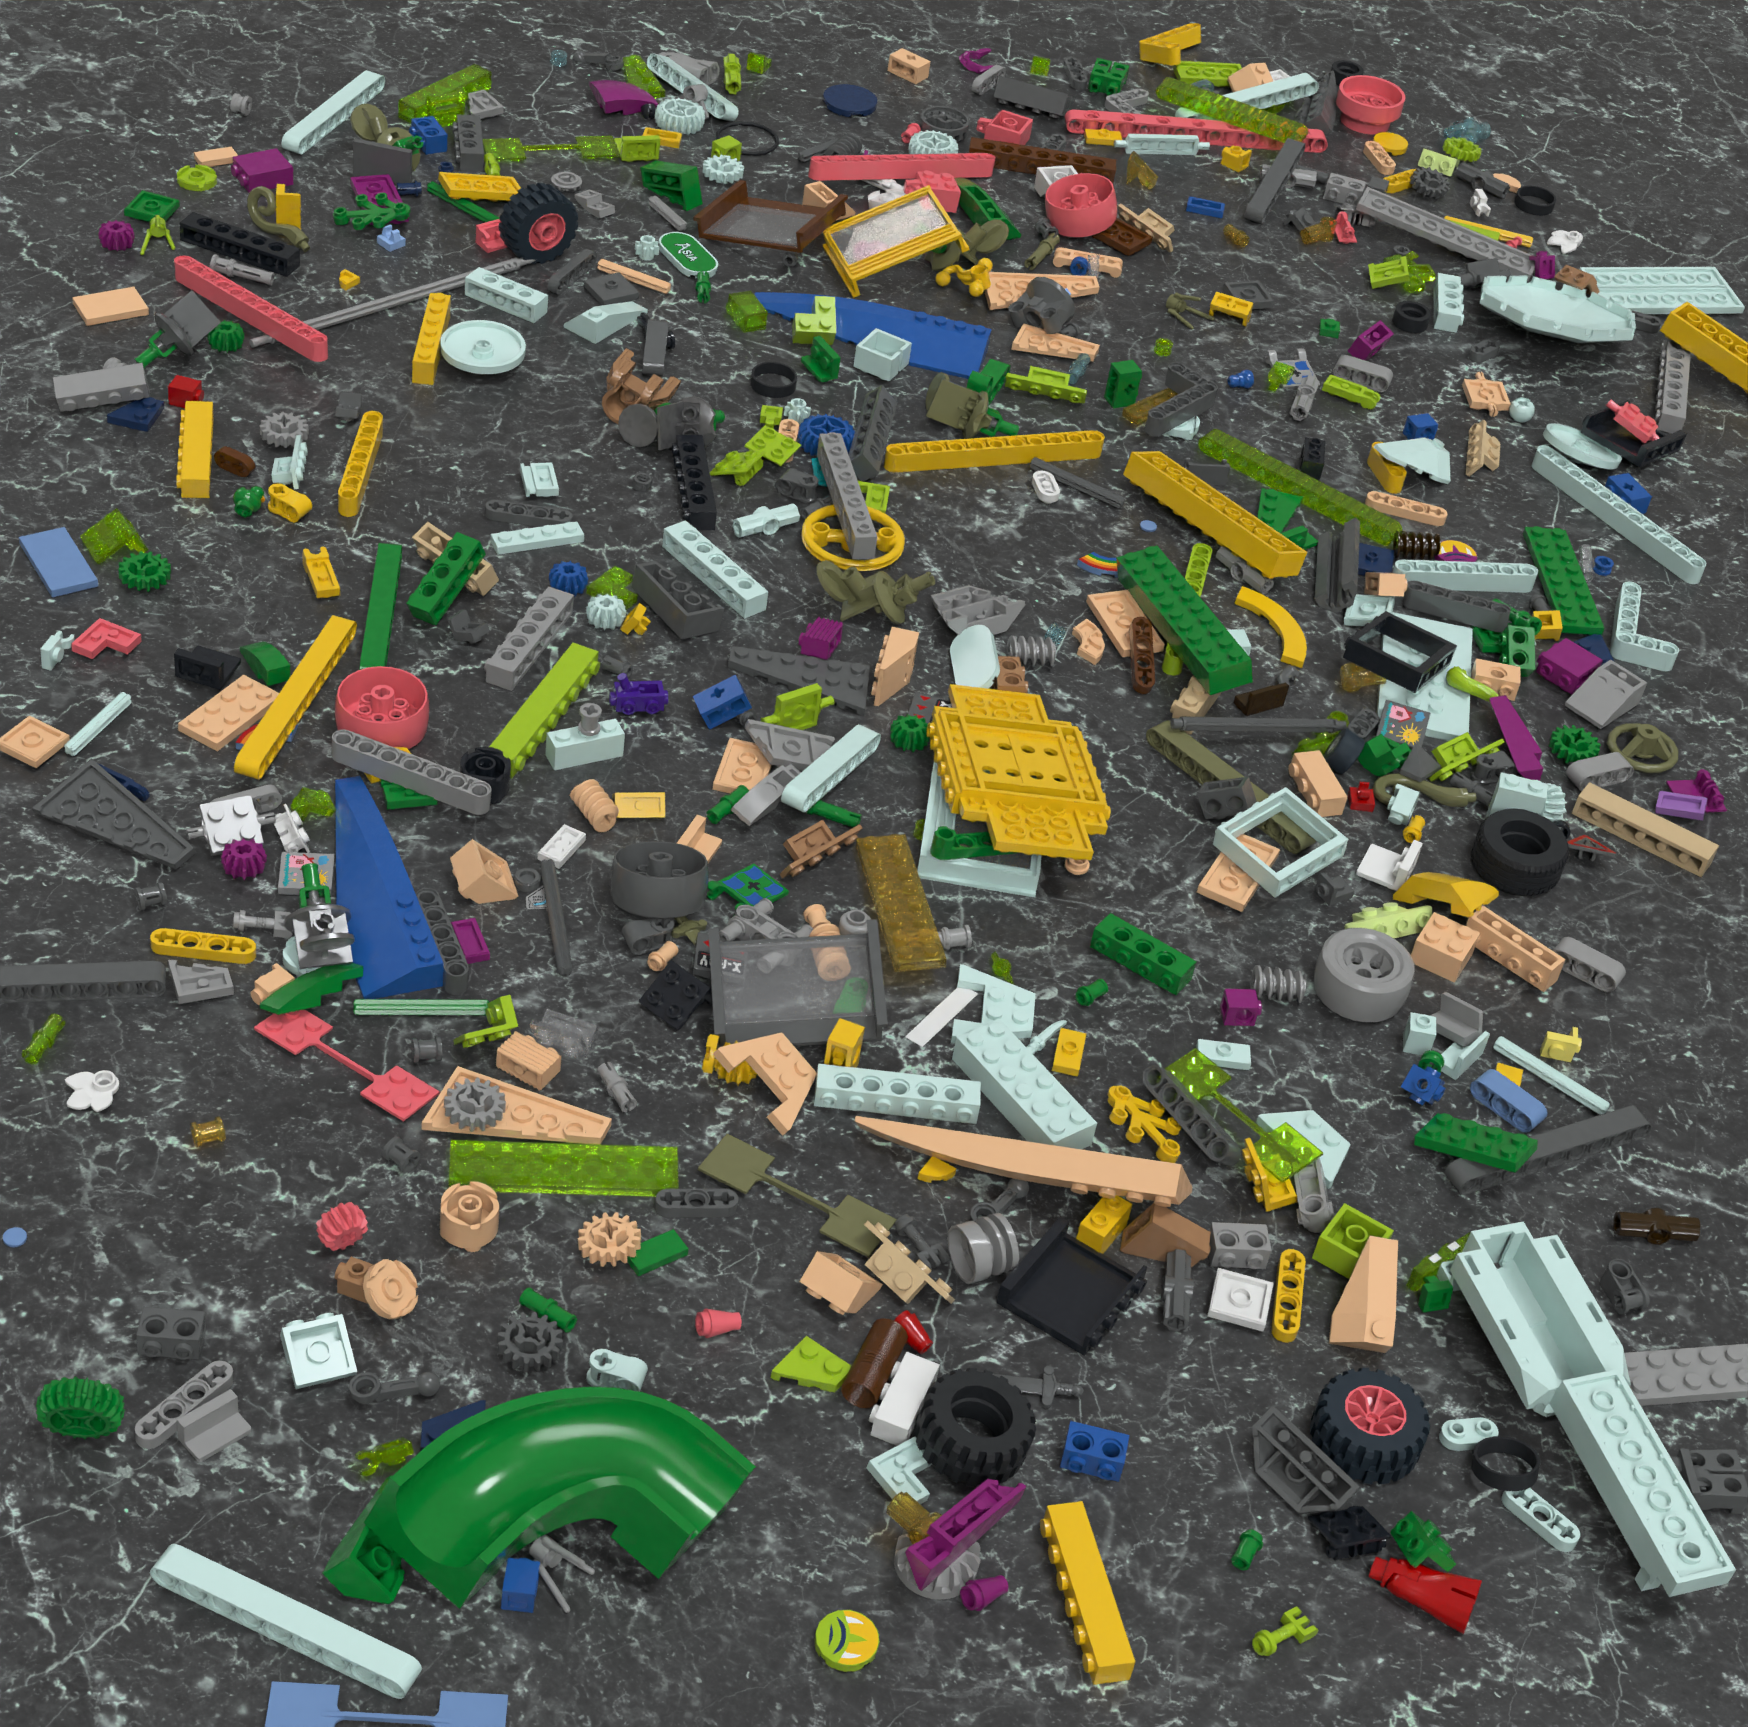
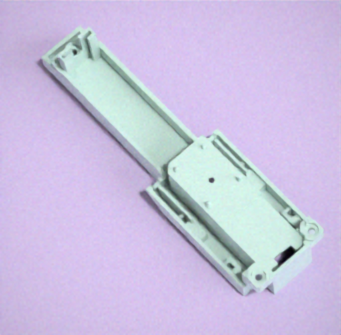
[1437,1221,1736,1597]

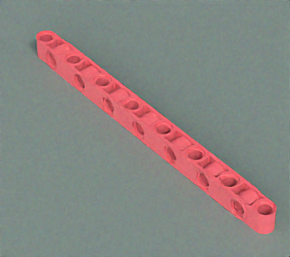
[1065,110,1328,153]

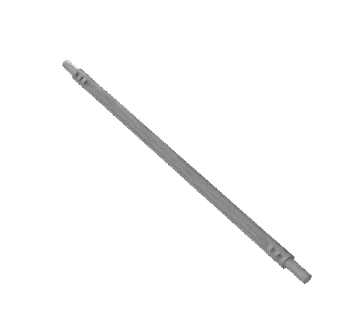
[249,257,536,348]

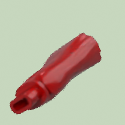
[1369,1556,1482,1635]

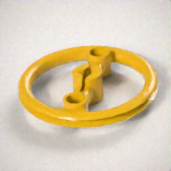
[801,504,905,571]

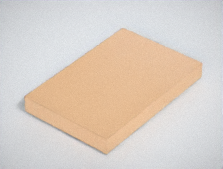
[72,287,149,326]
[712,738,772,793]

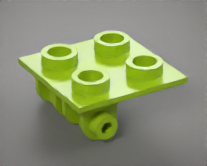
[744,425,801,466]
[710,450,766,486]

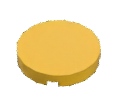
[1373,132,1408,156]

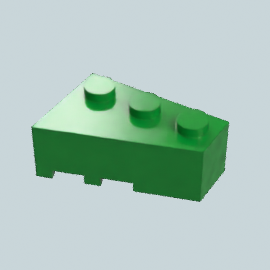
[640,160,703,211]

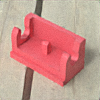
[476,219,507,253]

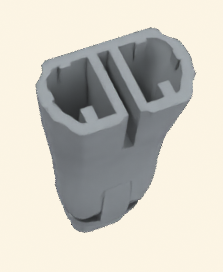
[658,52,720,85]

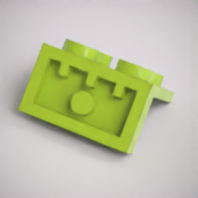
[614,135,660,162]
[453,995,518,1048]

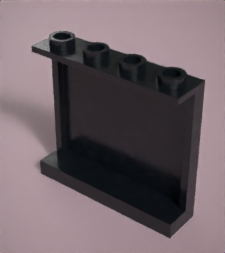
[1580,400,1687,467]
[996,1216,1147,1356]

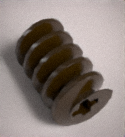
[1393,530,1441,561]

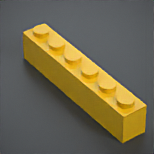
[412,293,451,385]
[177,401,213,498]
[1040,1501,1135,1685]

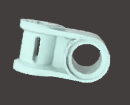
[586,1349,648,1392]

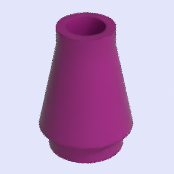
[960,1575,1008,1611]

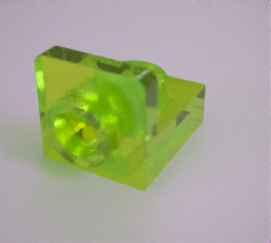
[746,52,772,74]
[1030,56,1051,76]

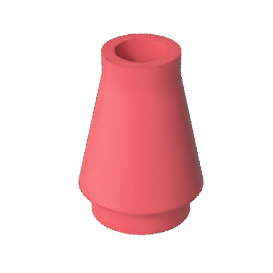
[695,1309,742,1338]

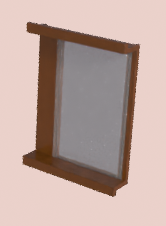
[693,180,848,253]

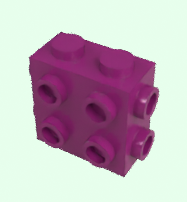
[1536,638,1603,694]

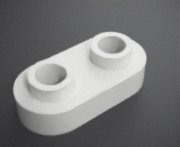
[1032,471,1060,504]

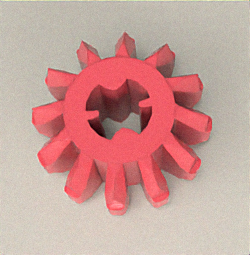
[316,1202,368,1251]

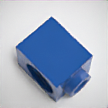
[1403,413,1438,440]
[501,1558,540,1613]

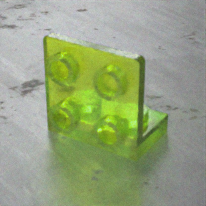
[80,508,149,564]

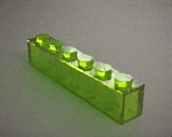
[398,64,492,123]

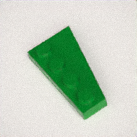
[1257,488,1303,533]

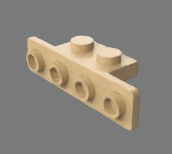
[1118,204,1175,253]
[1466,419,1500,477]
[864,1220,955,1304]

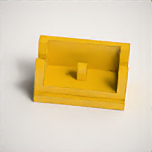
[1209,292,1253,327]

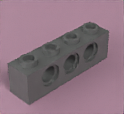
[453,114,484,171]

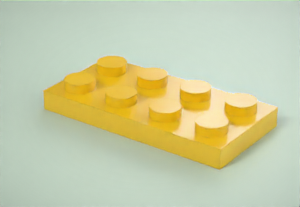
[438,172,521,202]

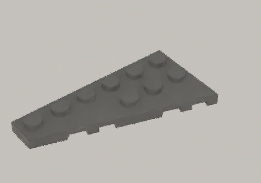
[728,646,870,716]
[32,758,196,870]

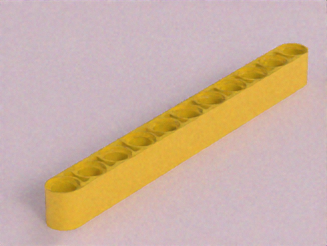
[884,430,1105,473]
[234,615,357,780]

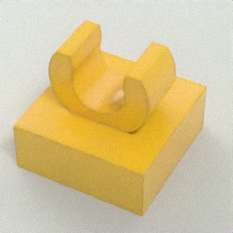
[620,603,651,635]

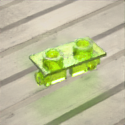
[1292,731,1339,756]

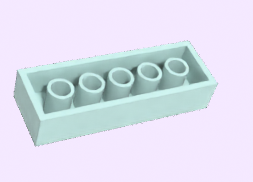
[952,1019,1097,1149]

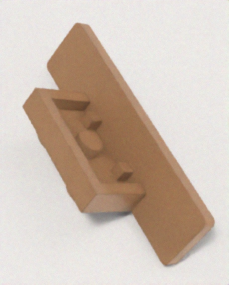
[780,820,863,879]

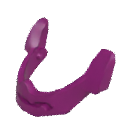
[959,48,993,74]

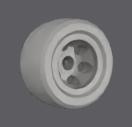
[1314,928,1415,1022]

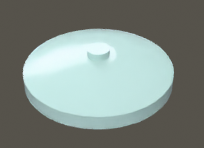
[440,320,526,374]
[1543,423,1622,469]

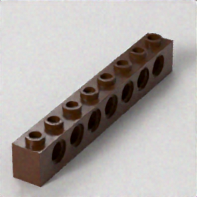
[968,137,1117,184]

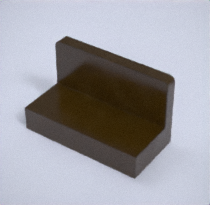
[1233,682,1289,716]

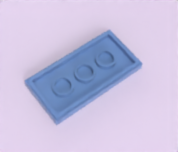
[19,527,98,597]

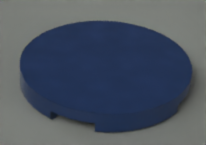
[823,84,877,117]

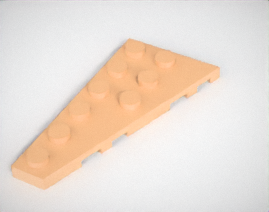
[984,272,1099,310]
[422,1066,612,1145]

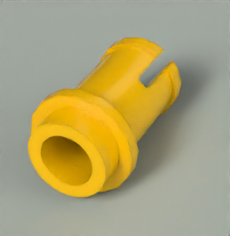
[1403,815,1425,843]

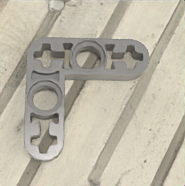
[1104,89,1149,114]

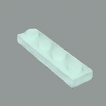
[491,522,584,555]

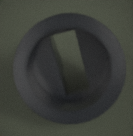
[641,104,656,120]
[1553,820,1571,839]

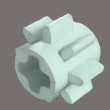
[635,235,659,260]
[784,398,811,425]

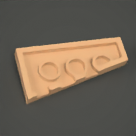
[1011,324,1100,362]

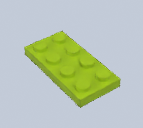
[1172,61,1242,87]

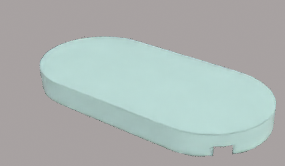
[950,625,1000,689]

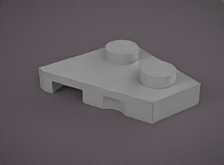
[468,90,504,119]
[168,960,234,1004]

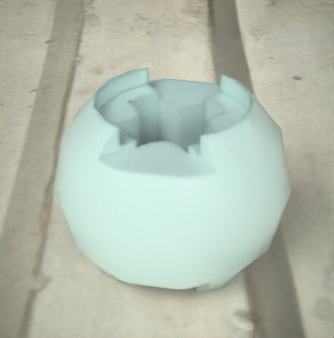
[1509,397,1535,423]

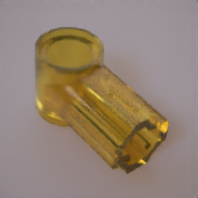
[1300,217,1337,245]
[1339,663,1386,692]
[886,1491,942,1545]

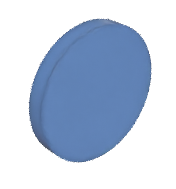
[1140,520,1157,532]
[3,1227,27,1247]

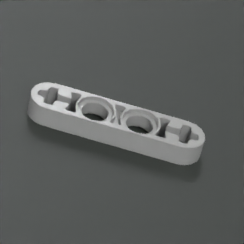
[135,1361,233,1449]

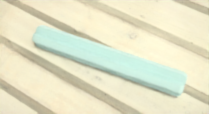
[64,692,131,756]

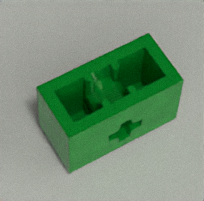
[1104,360,1142,409]

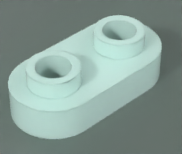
[1439,1418,1498,1451]

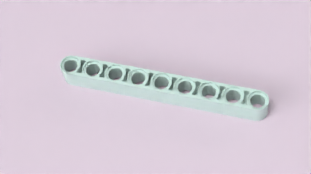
[281,70,385,155]
[1175,73,1319,121]
[150,1544,422,1699]

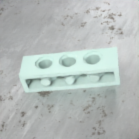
[465,267,548,323]
[1433,273,1464,333]

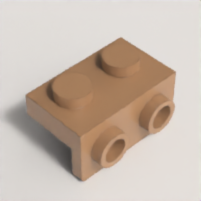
[1554,265,1599,295]

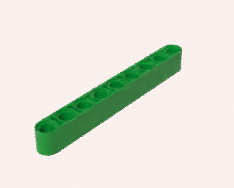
[359,543,402,670]

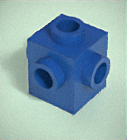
[1401,1064,1446,1106]

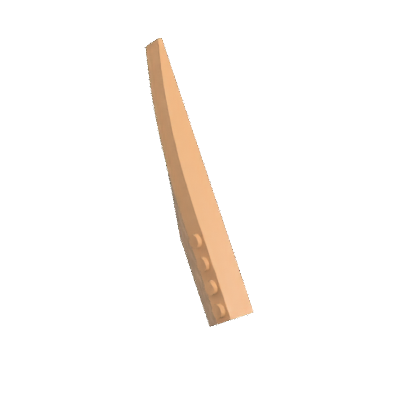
[855,1116,1193,1207]

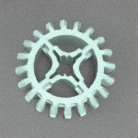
[655,98,705,135]
[908,130,958,154]

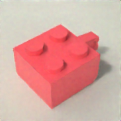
[976,110,1033,145]
[903,170,961,213]

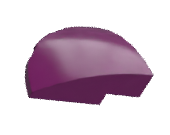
[589,80,659,115]

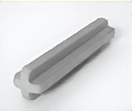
[649,196,687,231]

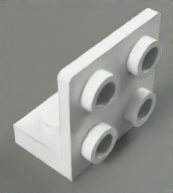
[1356,840,1423,891]

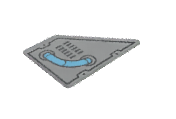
[526,886,547,909]

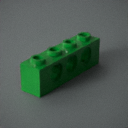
[406,532,486,626]
[1090,913,1197,995]

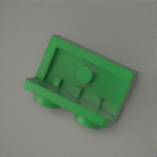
[1390,1511,1456,1572]

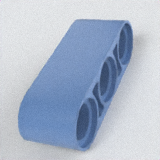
[1470,1069,1547,1133]

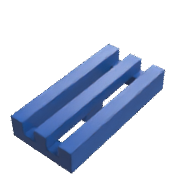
[1186,196,1225,218]

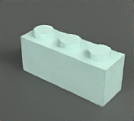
[545,719,625,770]

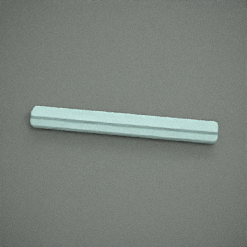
[1493,1036,1610,1115]

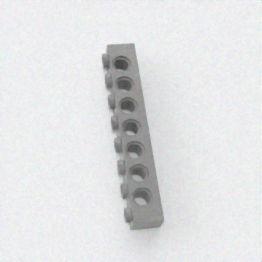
[1654,338,1691,433]
[817,432,877,559]

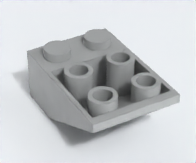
[1565,660,1647,729]

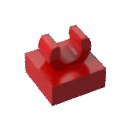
[1348,781,1375,812]

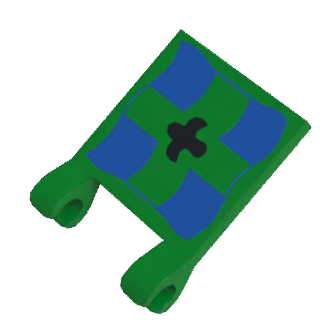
[706,864,789,916]

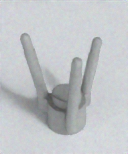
[529,1534,595,1613]

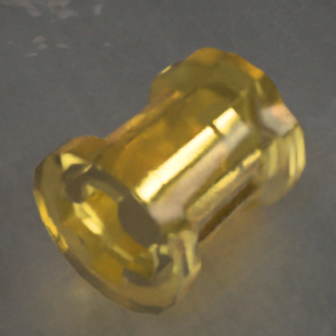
[190,1116,226,1148]

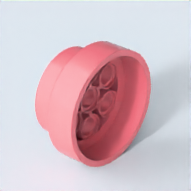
[1336,75,1405,134]

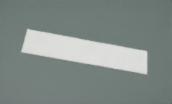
[905,987,978,1047]

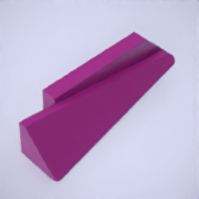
[1489,695,1543,781]

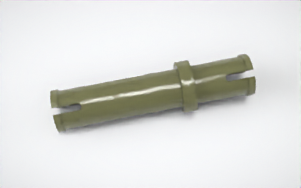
[1024,233,1060,270]

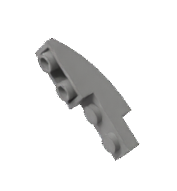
[731,764,801,826]

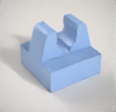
[377,225,406,252]

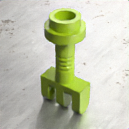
[1252,1606,1319,1656]

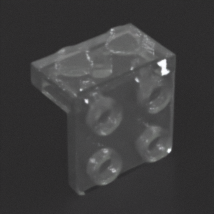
[530,1009,598,1058]

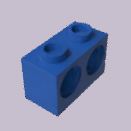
[409,116,448,155]
[1060,1421,1129,1482]

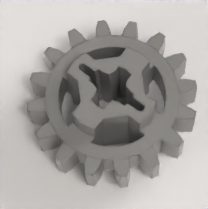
[260,412,309,448]
[444,1078,506,1132]

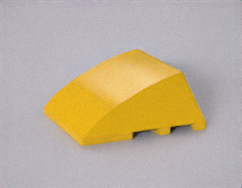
[1393,872,1499,918]

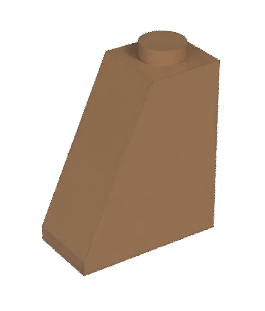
[1120,1203,1211,1268]

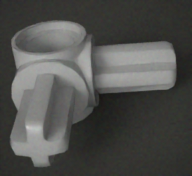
[676,84,709,120]

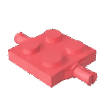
[1606,399,1660,443]

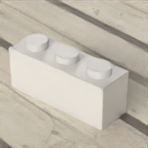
[869,1352,940,1446]

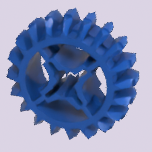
[798,414,855,456]

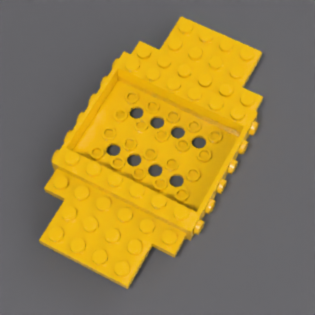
[927,684,1111,860]

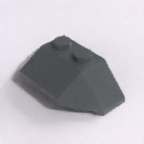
[1252,1405,1361,1514]

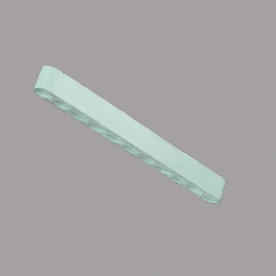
[1532,445,1706,584]

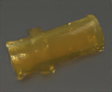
[1223,224,1250,247]

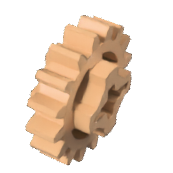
[578,1212,641,1267]

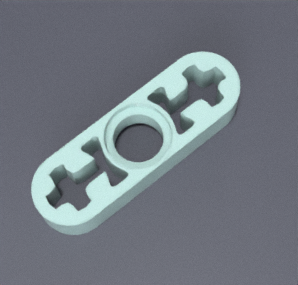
[1502,1488,1580,1552]

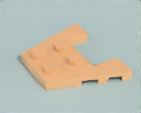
[713,1032,817,1136]

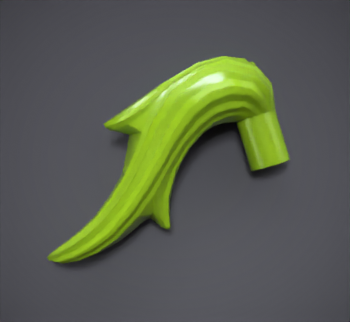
[1446,666,1498,703]

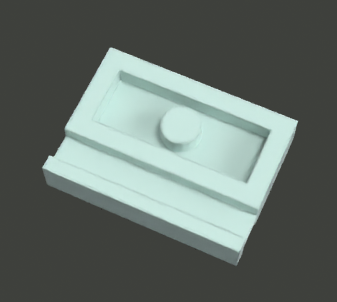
[520,463,559,497]

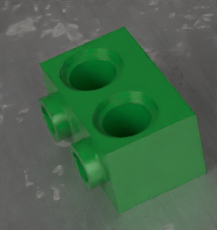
[1499,625,1535,677]

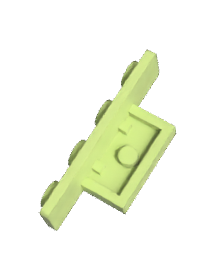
[1345,902,1432,938]

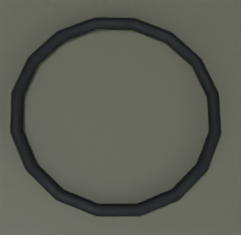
[716,121,779,156]

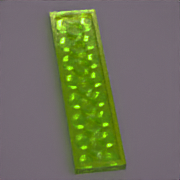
[449,1140,679,1197]

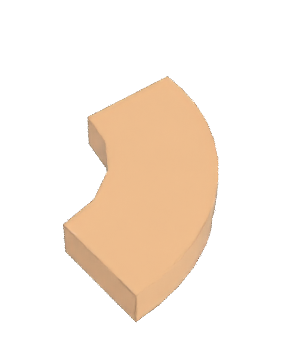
[1072,619,1105,665]

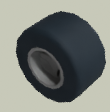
[1323,728,1365,774]

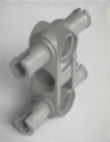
[719,898,813,974]

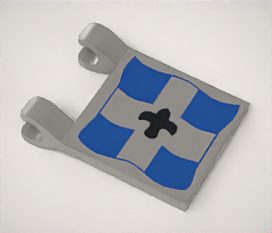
[1265,348,1320,390]

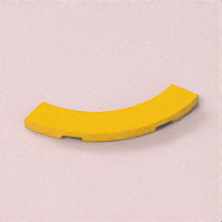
[1235,586,1307,668]

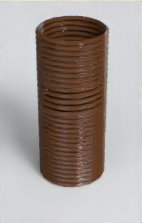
[841,1318,908,1408]

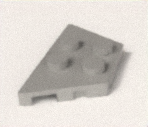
[745,719,835,771]

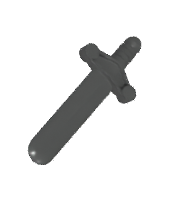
[993,1366,1084,1409]

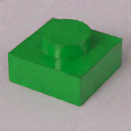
[1319,319,1340,338]

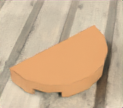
[1493,173,1521,194]

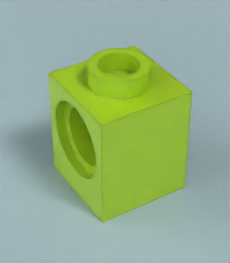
[711,135,742,161]

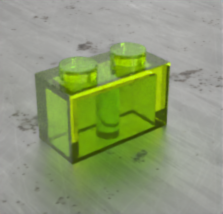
[726,291,768,333]

